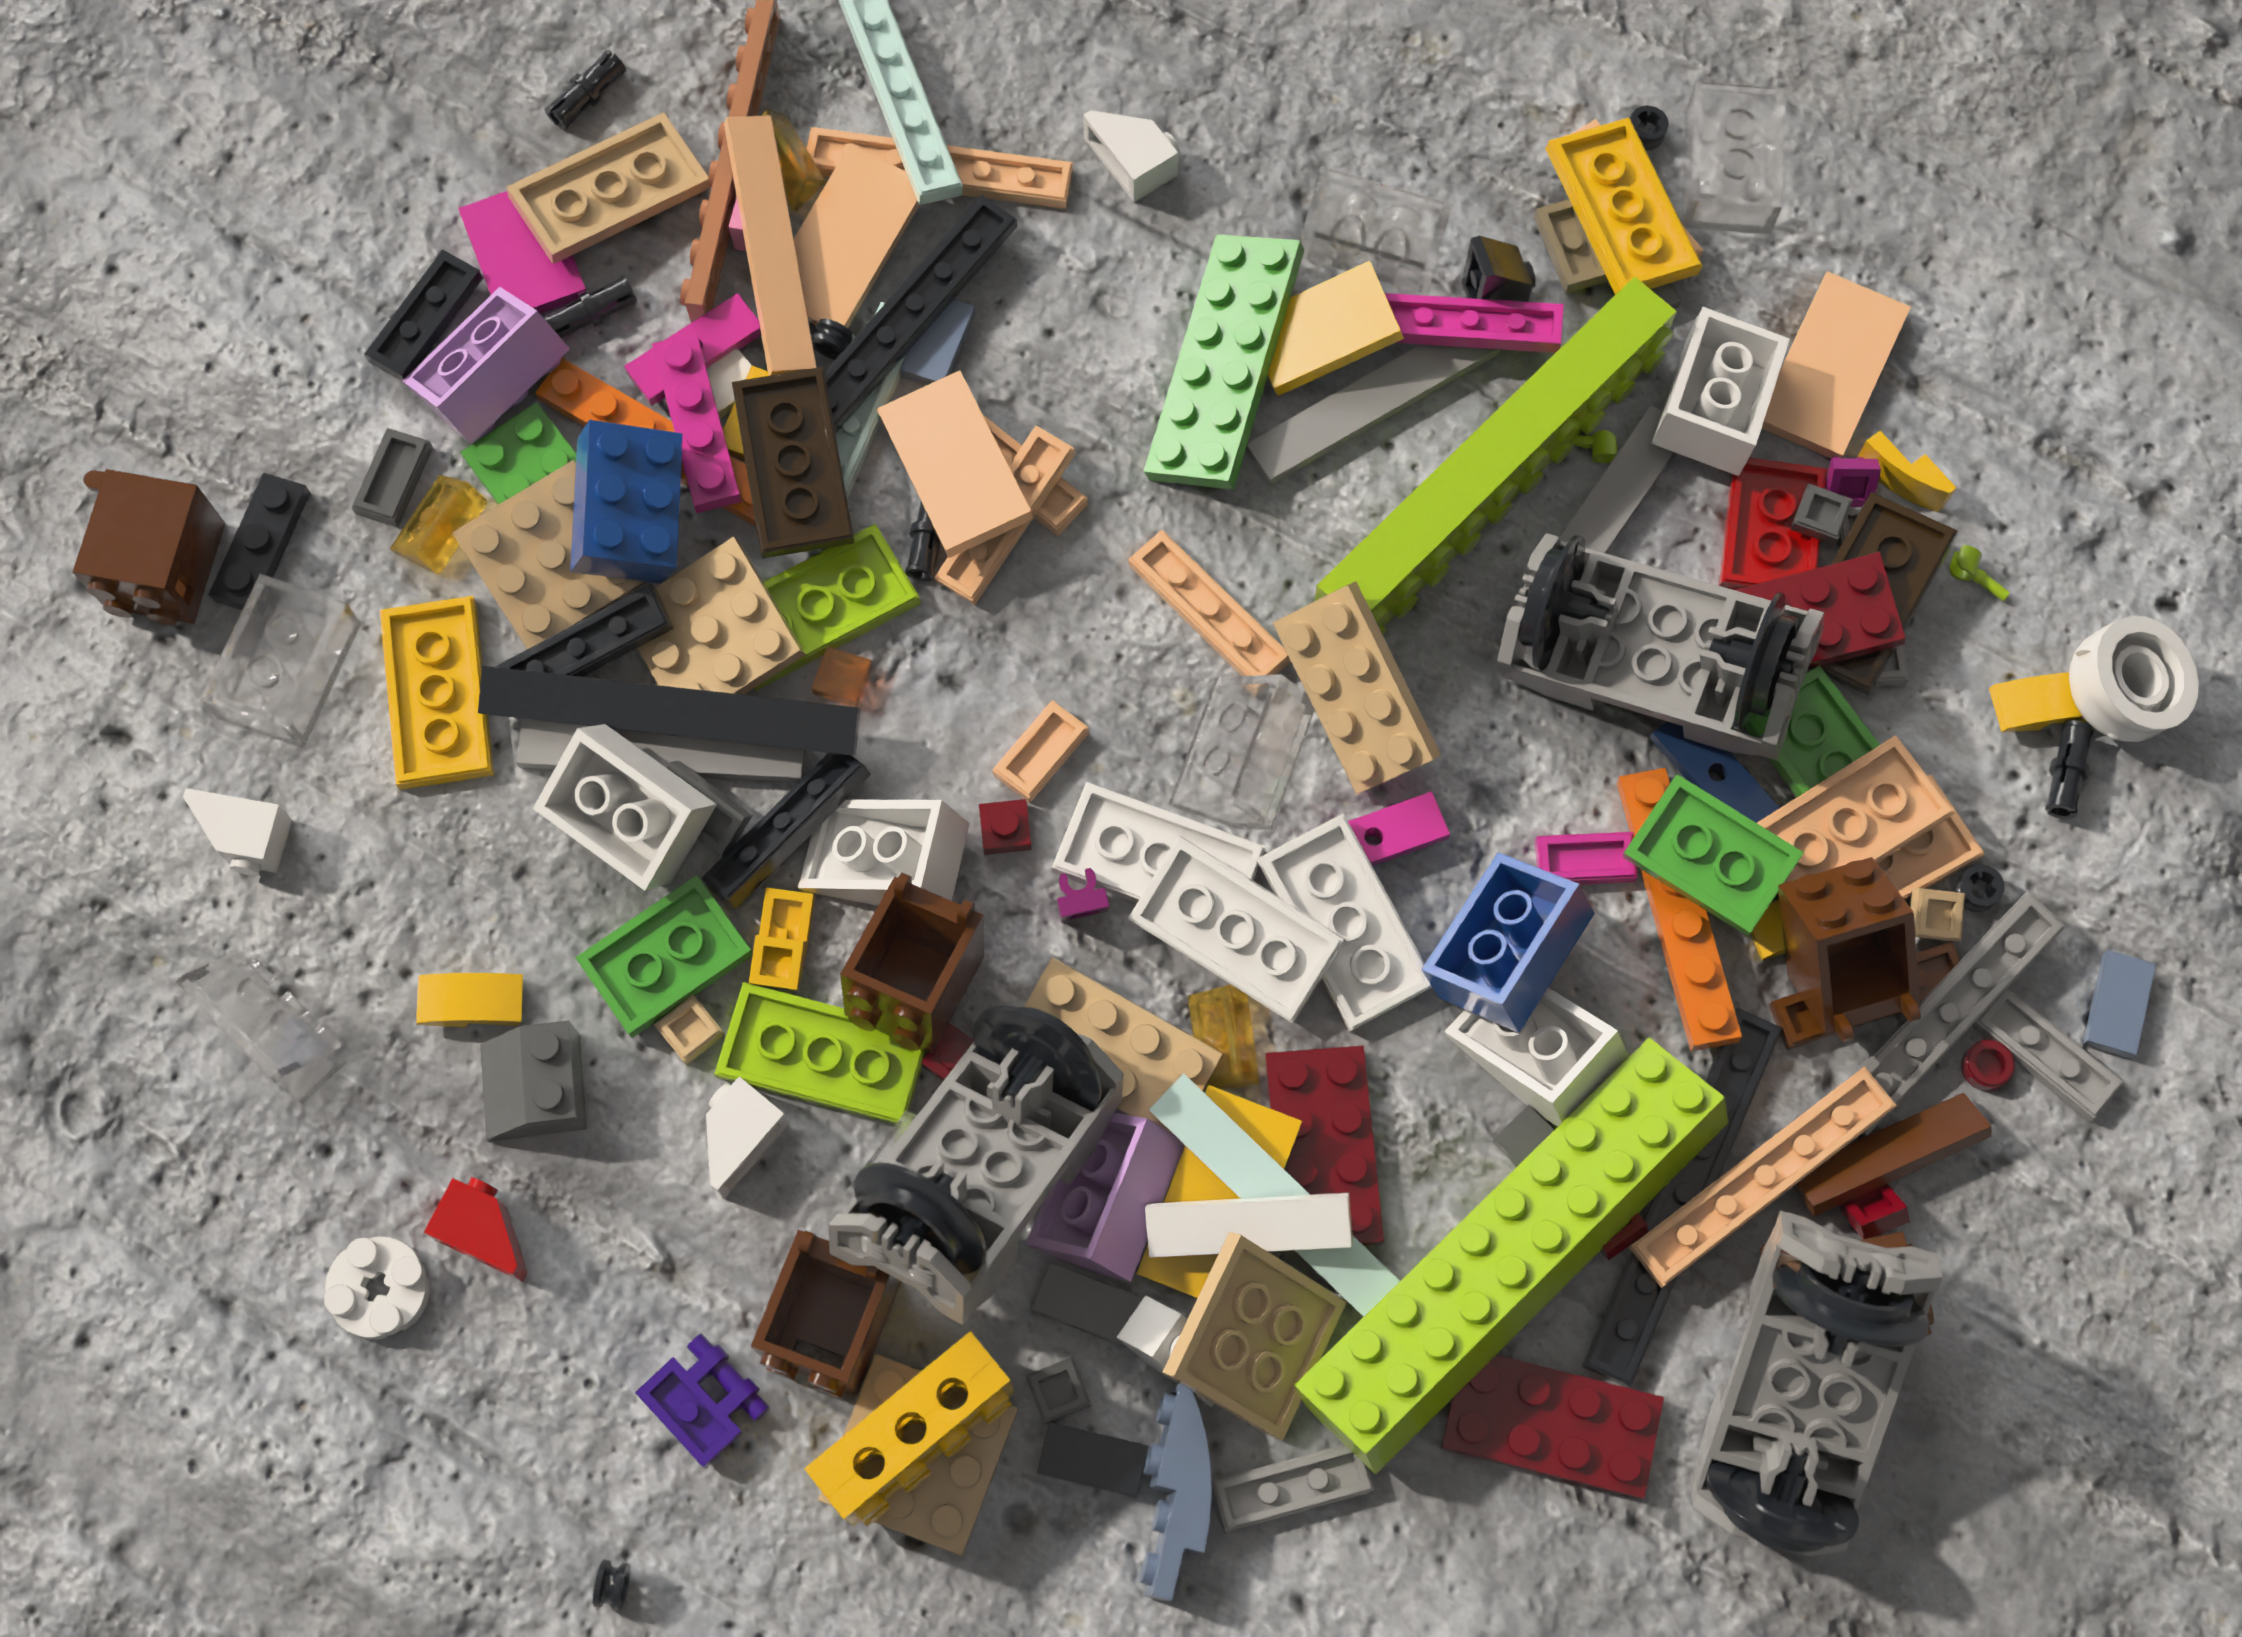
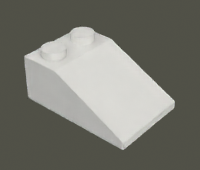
[798,800,970,906]
[1445,987,1629,1127]

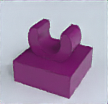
[1826,457,1881,508]
[1057,868,1109,922]

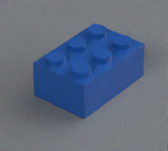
[570,420,683,584]
[1421,852,1595,1033]

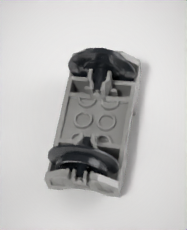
[1497,533,1824,760]
[828,1006,1124,1325]
[1691,1211,1943,1556]

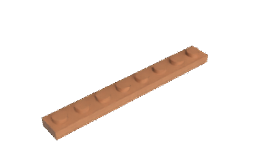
[680,0,781,323]

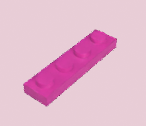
[1384,293,1564,353]
[652,333,742,513]

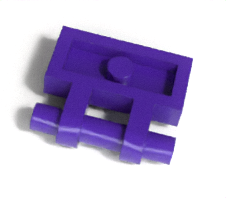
[635,1333,770,1469]

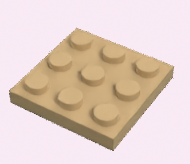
[452,460,647,649]
[637,536,806,695]
[1162,1232,1347,1441]
[818,1354,1019,1557]

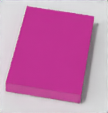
[458,191,586,314]

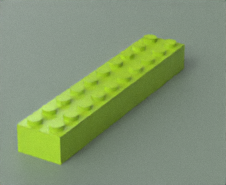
[1314,276,1677,635]
[1294,1037,1728,1475]

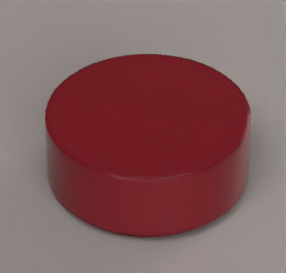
[1961,1039,2015,1091]

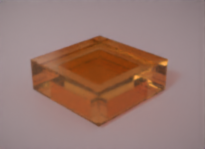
[811,646,873,707]

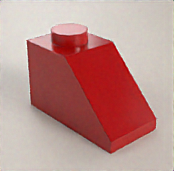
[423,1177,527,1282]

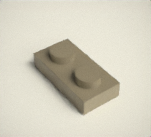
[1534,199,1608,294]

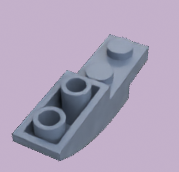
[1140,1383,1212,1602]

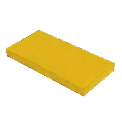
[1545,117,1703,295]
[380,596,494,790]
[1136,1085,1302,1298]

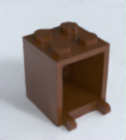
[73,469,226,626]
[1778,857,1921,1042]
[840,872,984,1054]
[750,1230,902,1399]

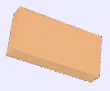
[992,700,1089,803]

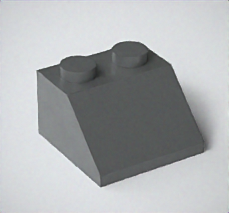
[480,1020,587,1142]

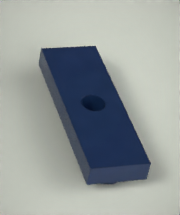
[1650,721,1780,823]

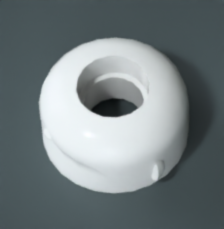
[2069,616,2199,742]

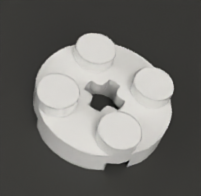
[324,1236,430,1340]

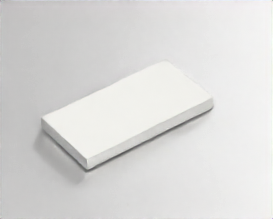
[1052,782,1266,903]
[1257,813,1432,1032]
[1128,836,1345,1023]

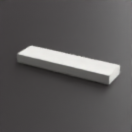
[1145,1193,1353,1257]

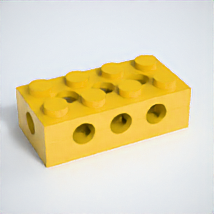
[804,1331,1015,1527]

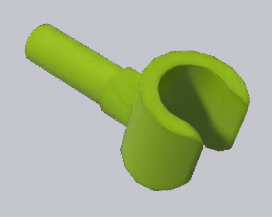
[1571,430,1617,463]
[1949,545,2010,601]

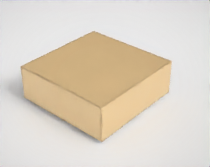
[1910,888,1965,942]
[654,995,725,1065]

